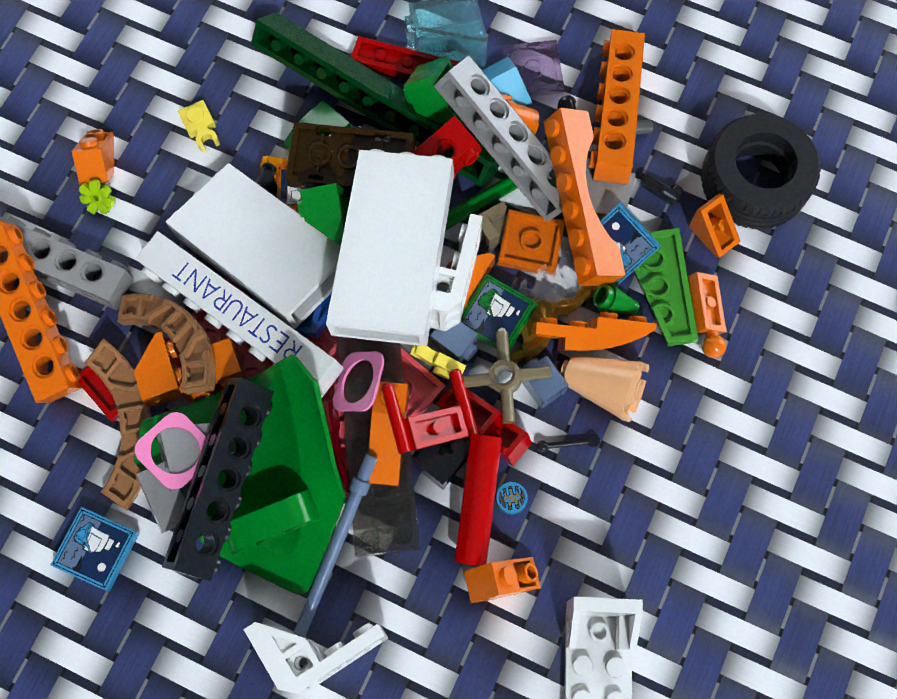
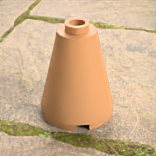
[560,356,649,422]

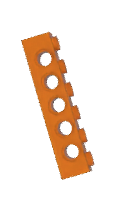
[589,29,645,185]
[0,220,82,403]

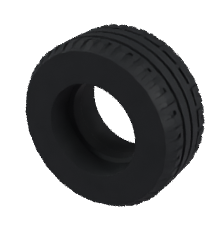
[701,114,821,229]

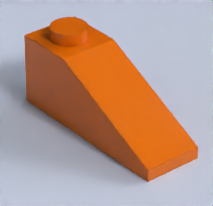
[369,381,409,486]

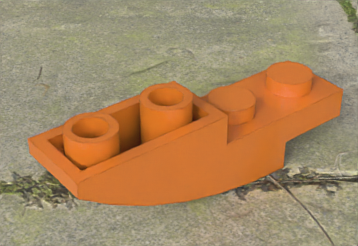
[529,312,657,352]

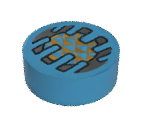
[496,482,528,515]

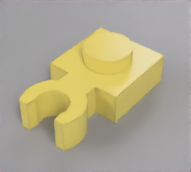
[178,100,220,152]
[409,345,466,380]

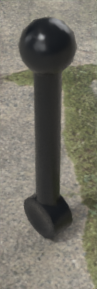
[536,434,600,452]

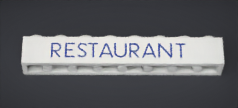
[135,231,344,398]

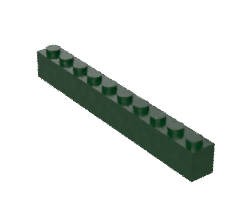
[251,12,499,187]

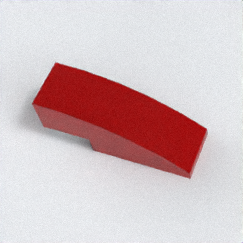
[436,386,532,466]

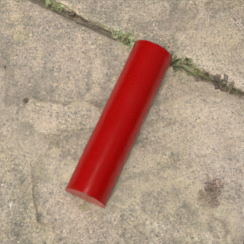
[455,434,502,566]

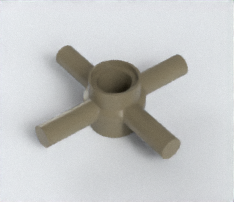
[463,331,552,424]

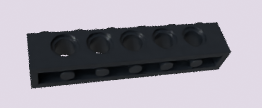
[162,377,274,581]

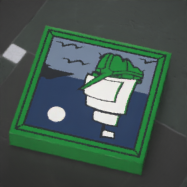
[461,274,538,351]

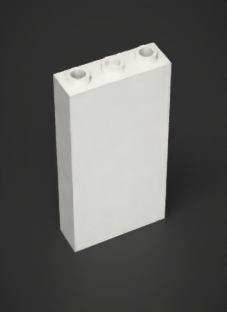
[326,149,454,346]
[166,163,341,330]

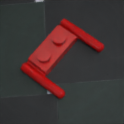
[381,369,479,454]

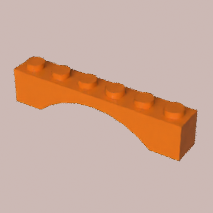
[543,108,626,286]

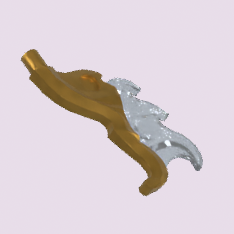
[510,251,599,364]

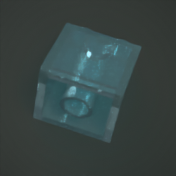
[405,0,487,70]

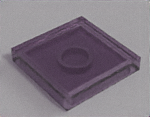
[502,40,564,97]

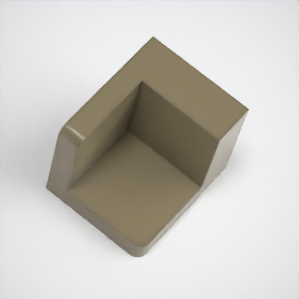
[479,201,507,252]

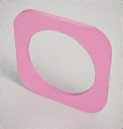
[333,351,384,412]
[135,412,207,490]

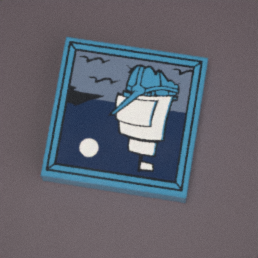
[600,202,661,286]
[50,507,140,592]

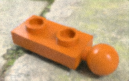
[688,272,727,358]

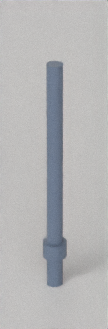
[293,453,378,638]

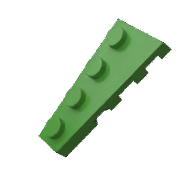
[634,228,698,347]

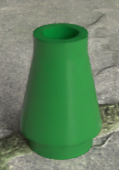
[593,284,639,316]

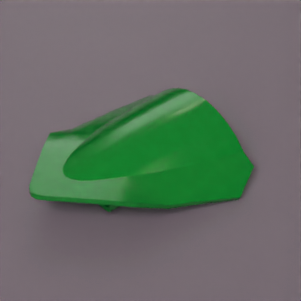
[133,354,346,595]

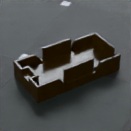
[285,122,416,193]

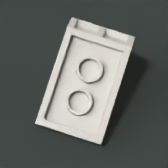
[430,214,483,331]
[564,597,643,699]
[243,622,388,694]

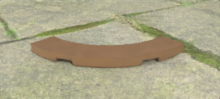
[117,293,216,395]
[84,339,153,510]

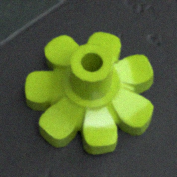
[79,179,116,214]

